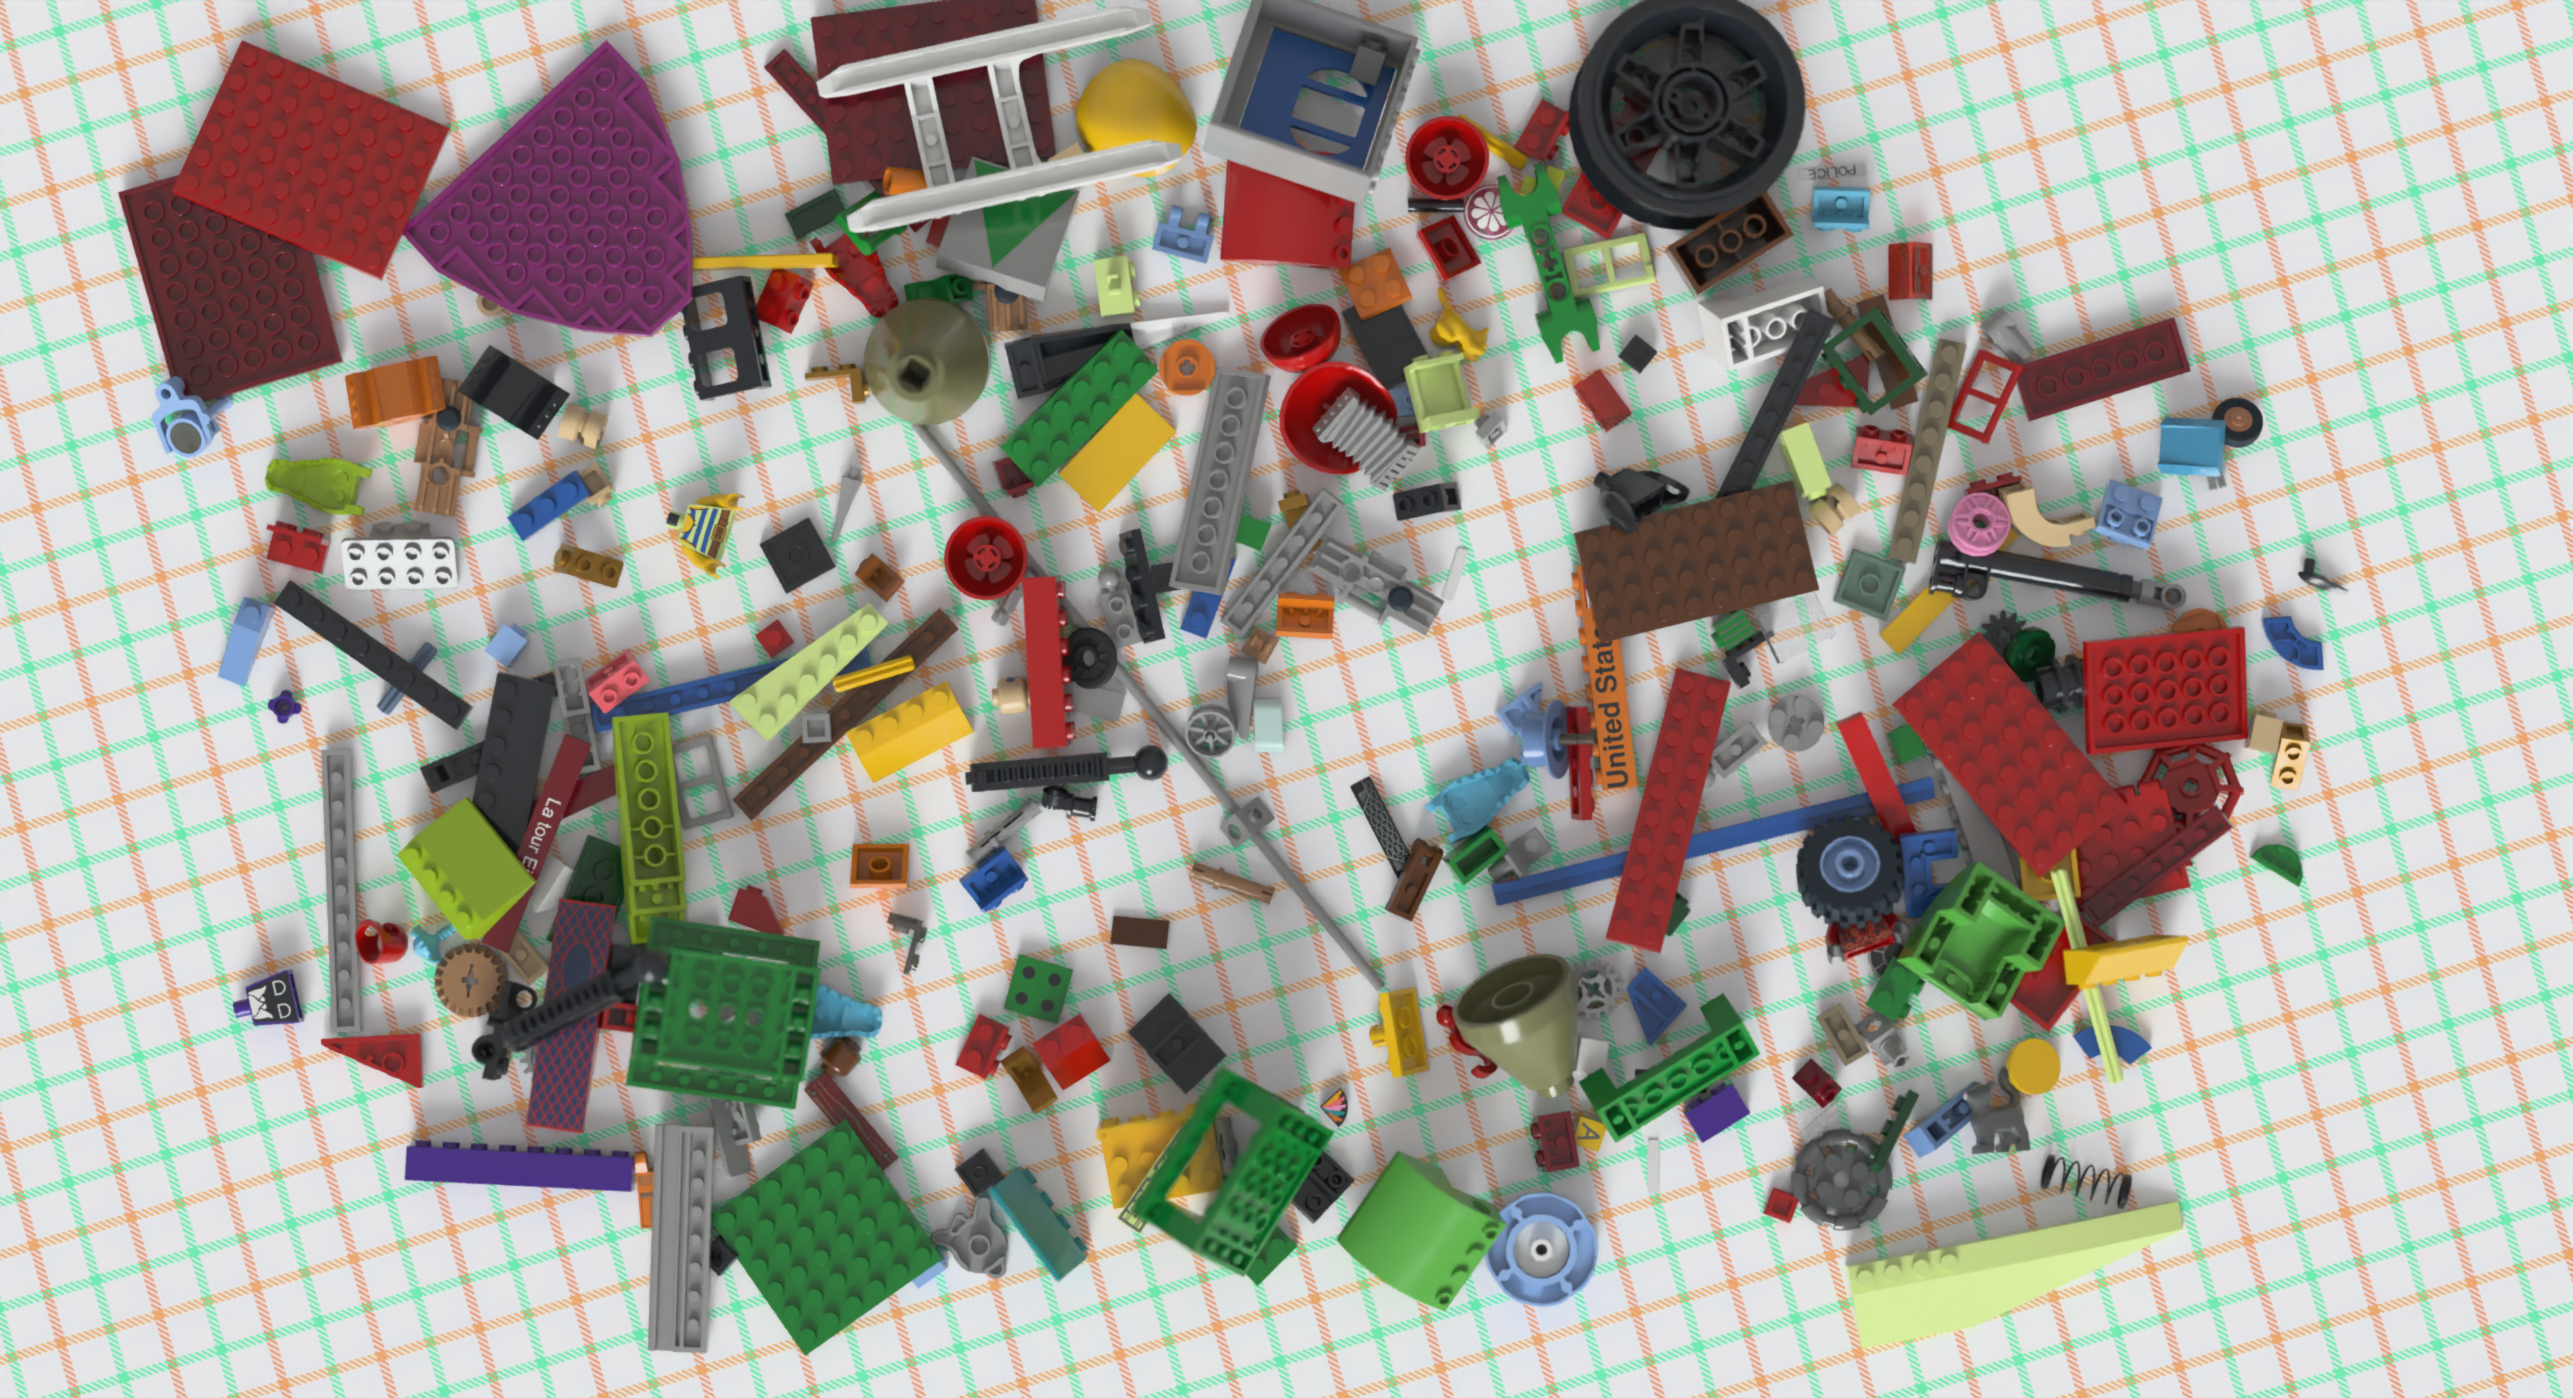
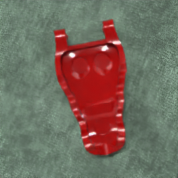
[810,232,899,318]

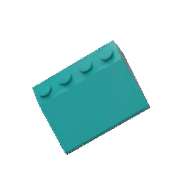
[989,1166,1088,1283]

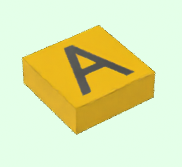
[1574,1116,1606,1152]

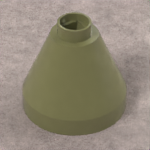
[864,297,991,425]
[1452,954,1578,1098]

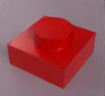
[755,619,795,659]

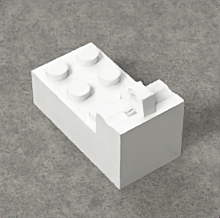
[1698,276,1831,371]

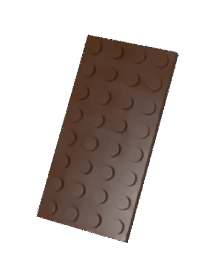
[1573,480,1819,643]

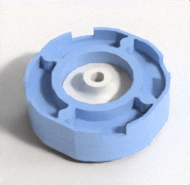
[1484,1191,1598,1307]

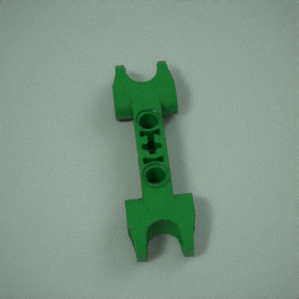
[1497,163,1600,364]

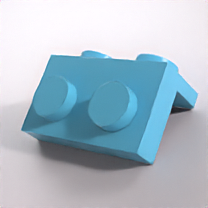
[1811,186,1870,232]

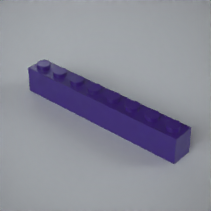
[405,1140,635,1192]

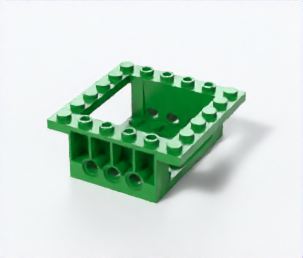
[625,916,821,1110]
[1130,1065,1334,1277]

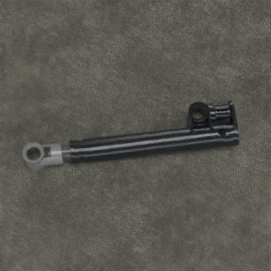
[1928,539,2186,610]

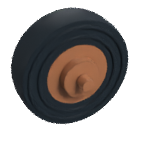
[2212,398,2263,448]

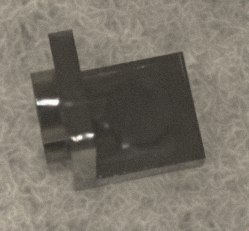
[887,912,928,976]

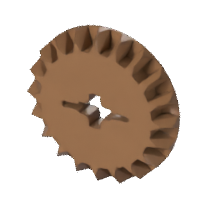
[434,944,508,1017]

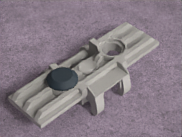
[1307,535,1445,636]

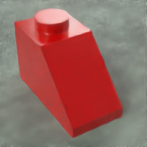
[728,884,785,935]

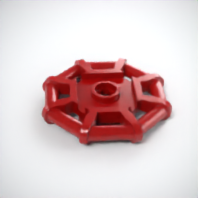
[2137,743,2244,832]

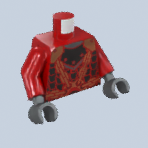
[1825,912,1912,964]

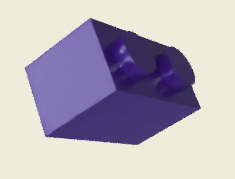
[1683,1082,1750,1143]

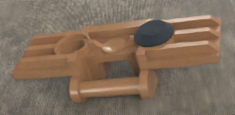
[972,280,1028,332]
[414,378,483,517]

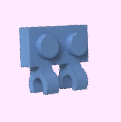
[1152,205,1214,264]

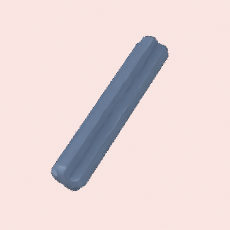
[377,642,438,715]

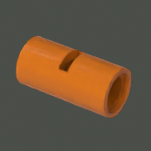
[883,167,927,195]

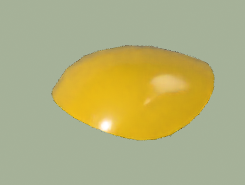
[1076,59,1197,178]

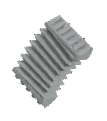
[1312,387,1421,491]

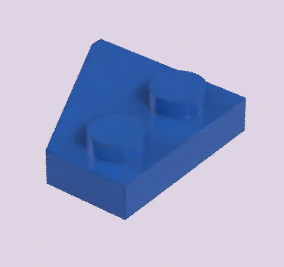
[1626,967,1687,1045]

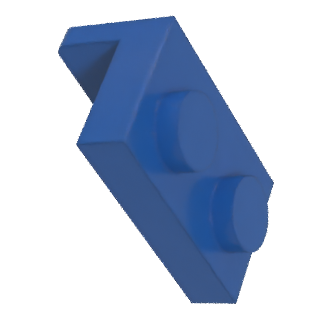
[959,846,1028,913]

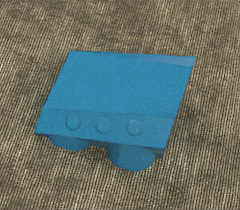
[2157,417,2226,477]

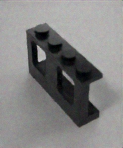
[680,275,772,401]

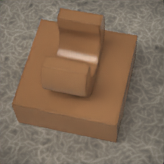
[1241,626,1279,665]

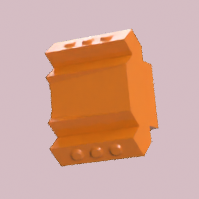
[345,356,446,430]

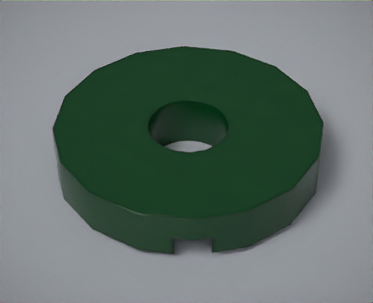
[2005,626,2056,682]

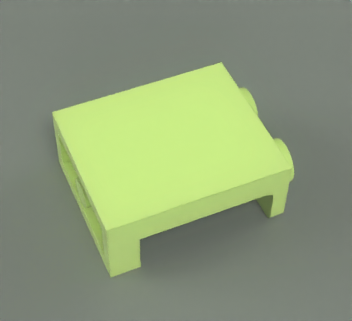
[1403,350,1481,433]

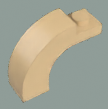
[1998,482,2096,547]

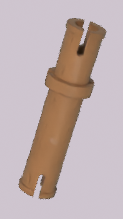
[1824,288,1885,364]
[1189,861,1275,905]

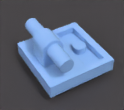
[2091,479,2163,550]

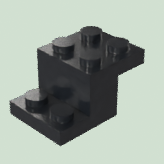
[1129,993,1227,1094]

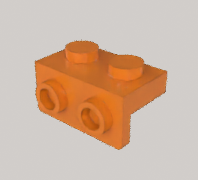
[1276,592,1335,639]

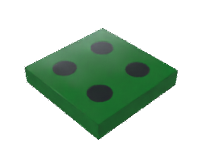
[1003,954,1073,1024]

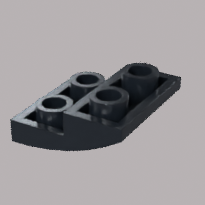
[1290,1150,1355,1224]

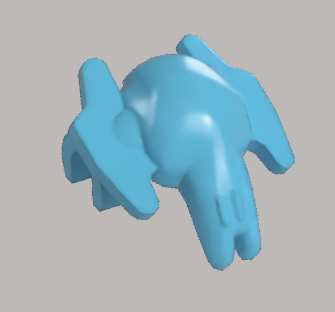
[410,923,457,963]

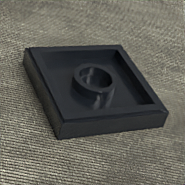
[759,517,836,594]

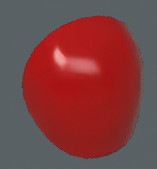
[1279,361,1398,475]

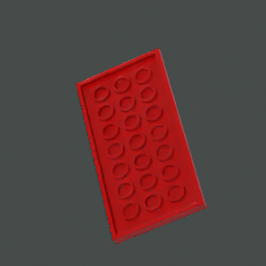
[1892,632,2126,878]

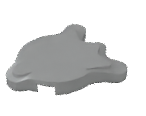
[931,1196,1008,1279]

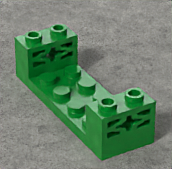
[1578,993,1760,1143]

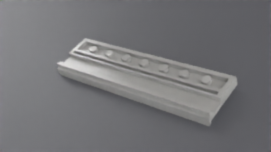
[648,1124,715,1353]

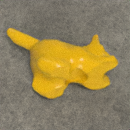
[1429,287,1489,362]

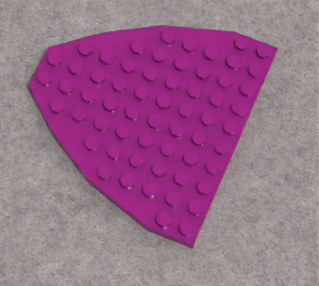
[403,40,693,337]

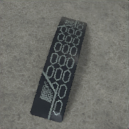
[1350,777,1410,879]

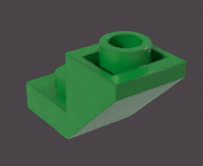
[904,274,974,304]

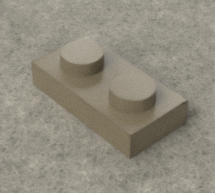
[1816,1003,1870,1066]

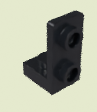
[1393,482,1462,521]
[1721,629,1774,689]

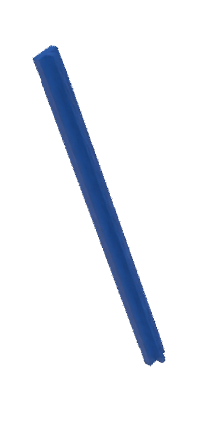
[1491,776,1935,906]

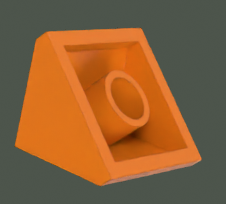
[850,844,909,888]

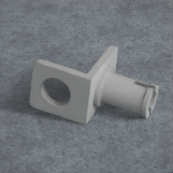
[1488,827,1551,883]
[1857,1011,1910,1069]

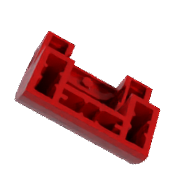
[1220,150,1355,271]

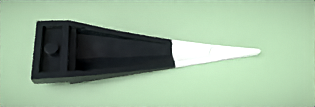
[1004,310,1229,399]

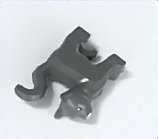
[1963,1066,2030,1154]

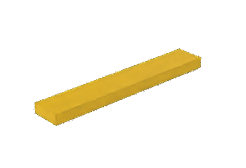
[693,253,839,272]
[1879,527,2019,655]

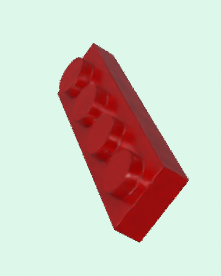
[1566,706,1595,821]

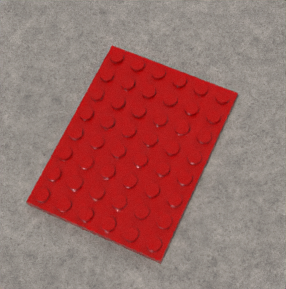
[172,40,450,281]

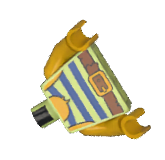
[666,493,745,579]

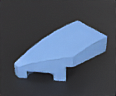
[1495,681,1543,736]

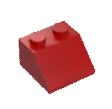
[1032,1013,1111,1090]

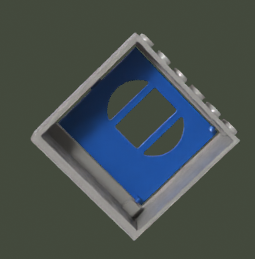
[1201,0,1420,205]

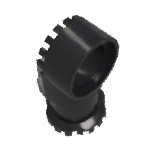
[1041,786,1098,822]

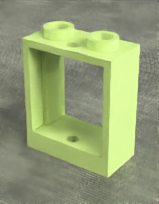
[1777,422,1832,502]

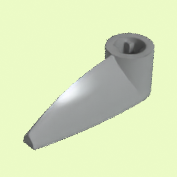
[1227,656,1259,740]

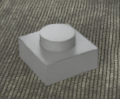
[801,713,832,743]

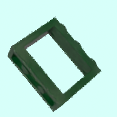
[1821,306,1928,416]

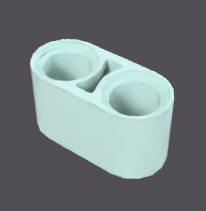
[1253,698,1284,753]

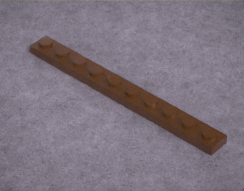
[732,608,959,821]

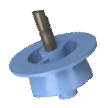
[1518,700,1596,779]

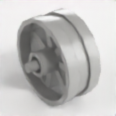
[1185,704,1237,759]

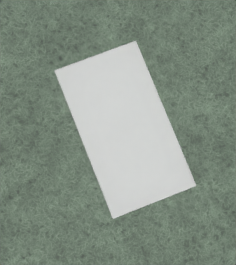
[1290,90,1377,170]

